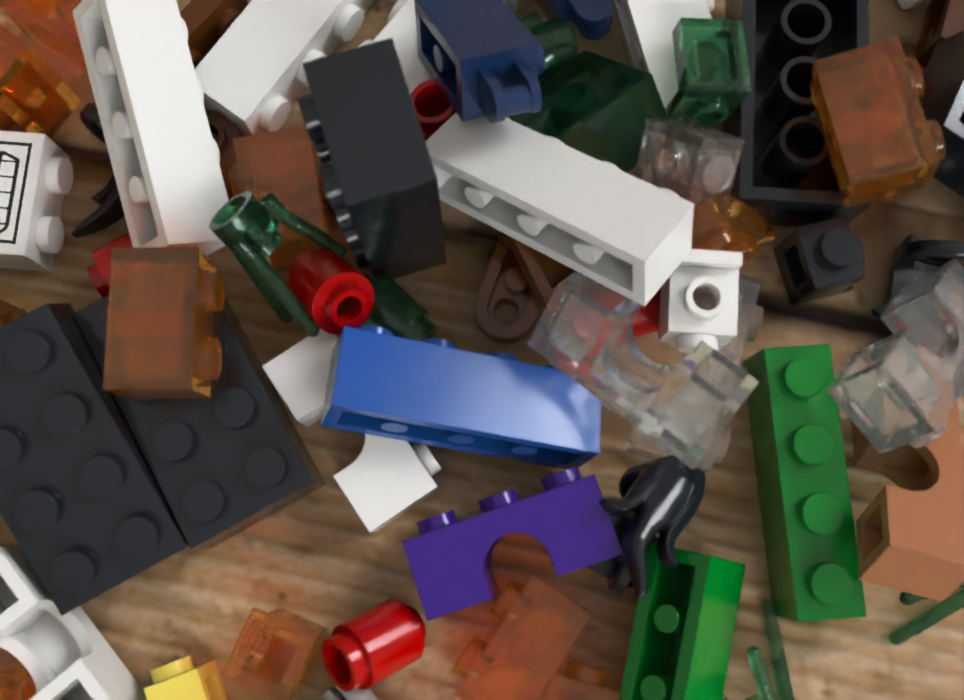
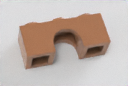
[852,378,964,602]

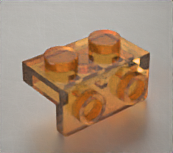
[691,192,776,263]

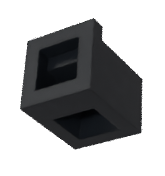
[773,215,865,306]

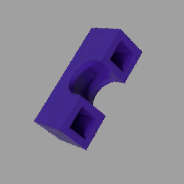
[402,466,623,621]

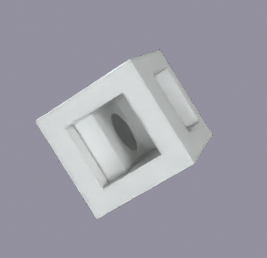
[658,248,743,355]

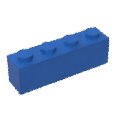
[321,325,602,470]

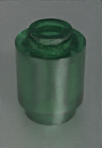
[362,273,438,341]

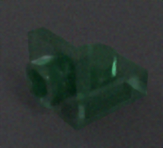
[667,18,751,126]

